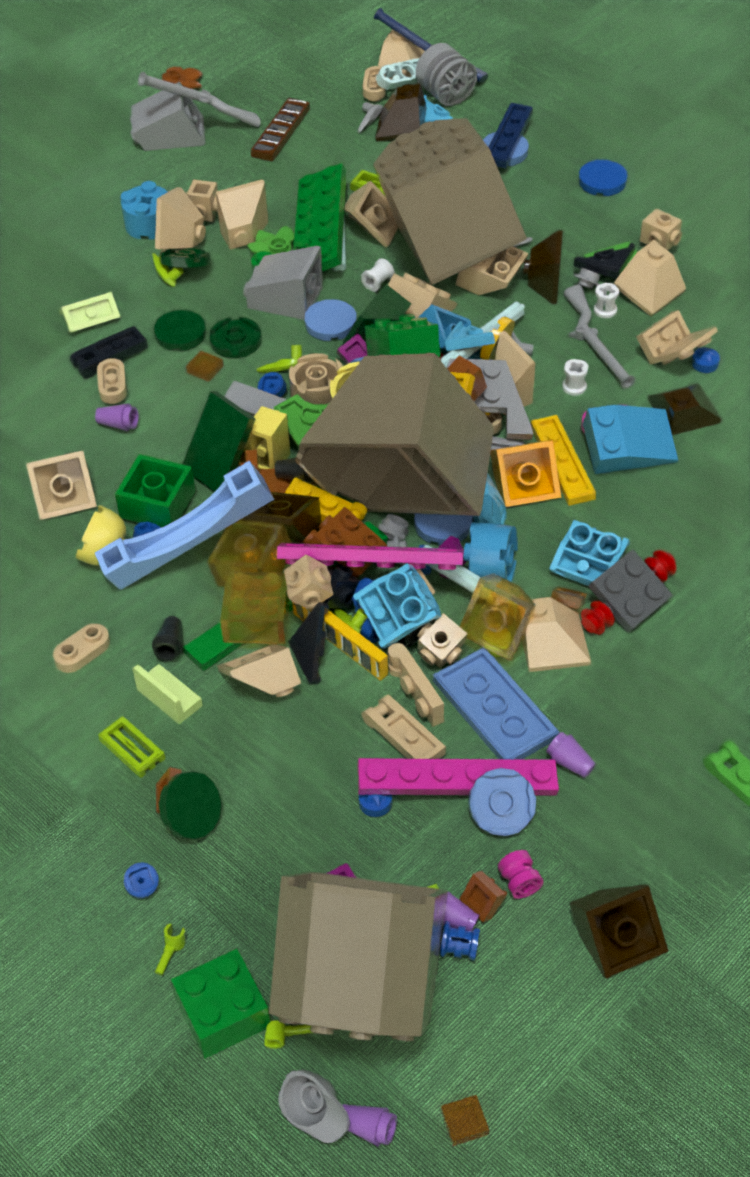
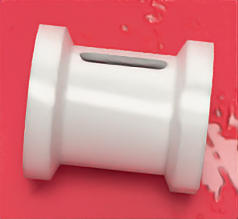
[361,258,395,292]
[594,283,619,318]
[562,359,588,396]

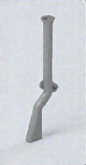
[138,72,261,127]
[564,284,635,389]

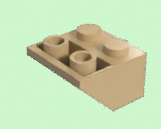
[456,246,529,295]
[388,273,458,318]

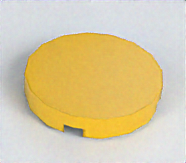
[480,316,515,360]

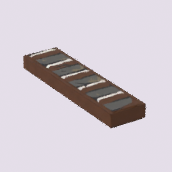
[251,97,310,162]

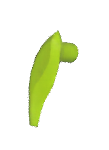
[152,253,184,287]
[257,344,302,373]
[334,608,368,634]

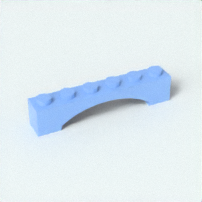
[95,461,274,590]

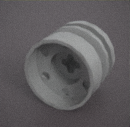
[415,43,477,106]

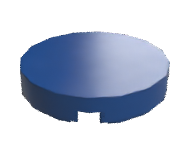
[579,160,627,196]

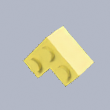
[238,406,290,469]

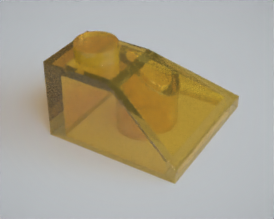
[459,573,536,661]

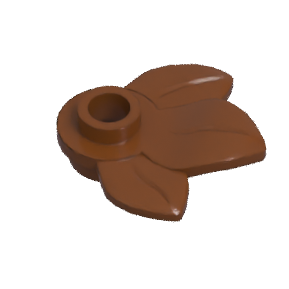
[162,66,203,88]

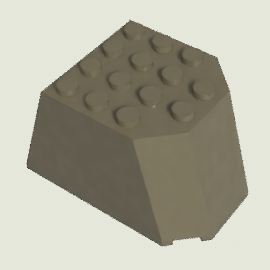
[373,118,527,285]
[295,353,494,516]
[269,871,448,1041]

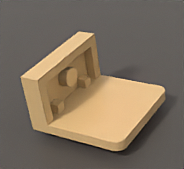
[636,310,718,365]

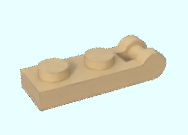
[388,643,444,727]
[361,695,446,759]

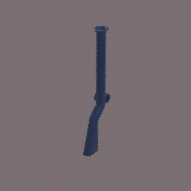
[374,8,489,83]

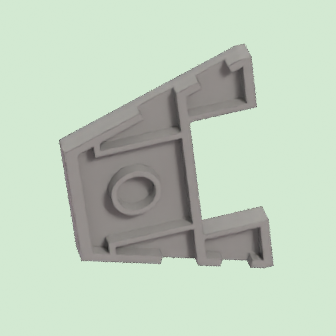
[446,358,533,440]

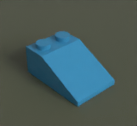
[583,405,678,474]

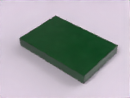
[182,391,256,491]

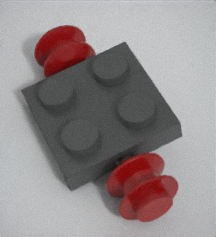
[581,549,677,635]

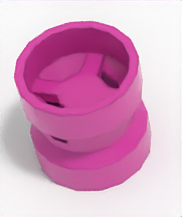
[498,850,544,899]

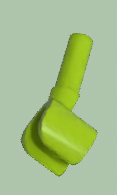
[155,923,186,976]
[264,1020,314,1049]

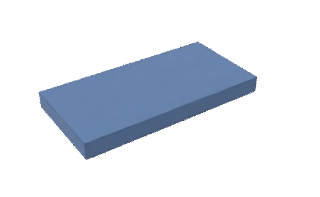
[433,647,560,760]

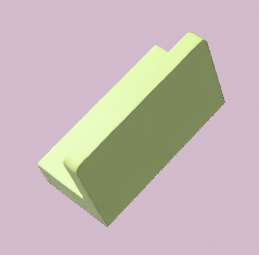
[59,292,120,333]
[132,664,203,725]

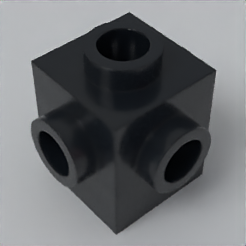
[322,564,360,610]

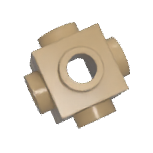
[187,179,218,222]
[640,208,682,251]
[284,554,333,611]
[417,613,467,669]

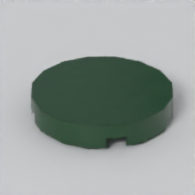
[159,247,211,268]
[154,309,206,351]
[209,317,262,359]
[158,771,222,839]

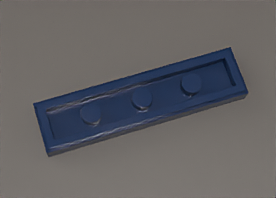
[489,103,533,168]

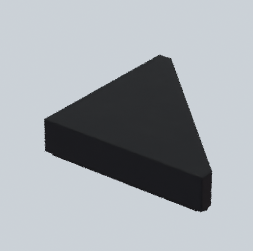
[573,243,635,279]
[288,602,329,685]

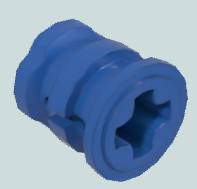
[440,921,480,961]

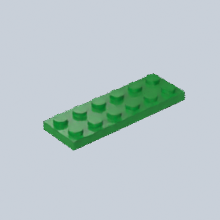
[293,163,346,271]

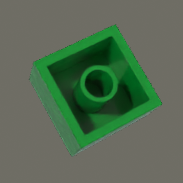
[365,314,440,357]
[115,454,196,528]
[171,948,270,1059]

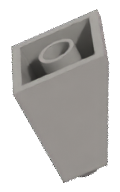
[130,82,206,151]
[243,246,323,320]

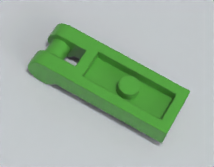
[703,740,750,807]

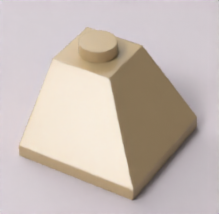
[378,30,425,85]
[216,179,268,250]
[344,181,398,248]
[155,187,206,249]
[614,240,686,317]
[495,331,535,415]
[26,451,97,520]
[518,597,591,672]
[217,644,301,697]

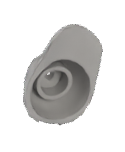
[279,1070,350,1143]

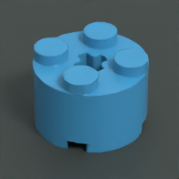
[121,181,168,240]
[464,522,518,585]

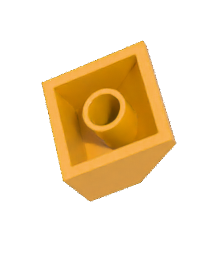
[490,440,562,507]

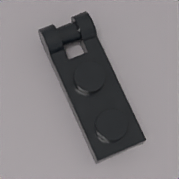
[69,325,148,379]

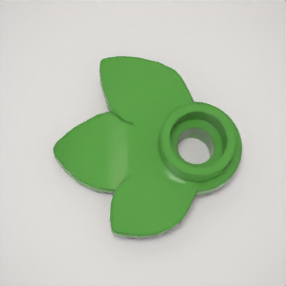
[247,226,294,254]

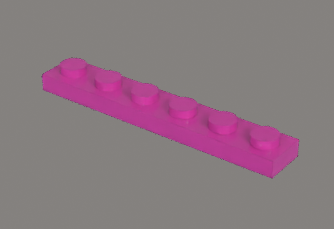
[277,543,463,570]
[357,758,559,796]

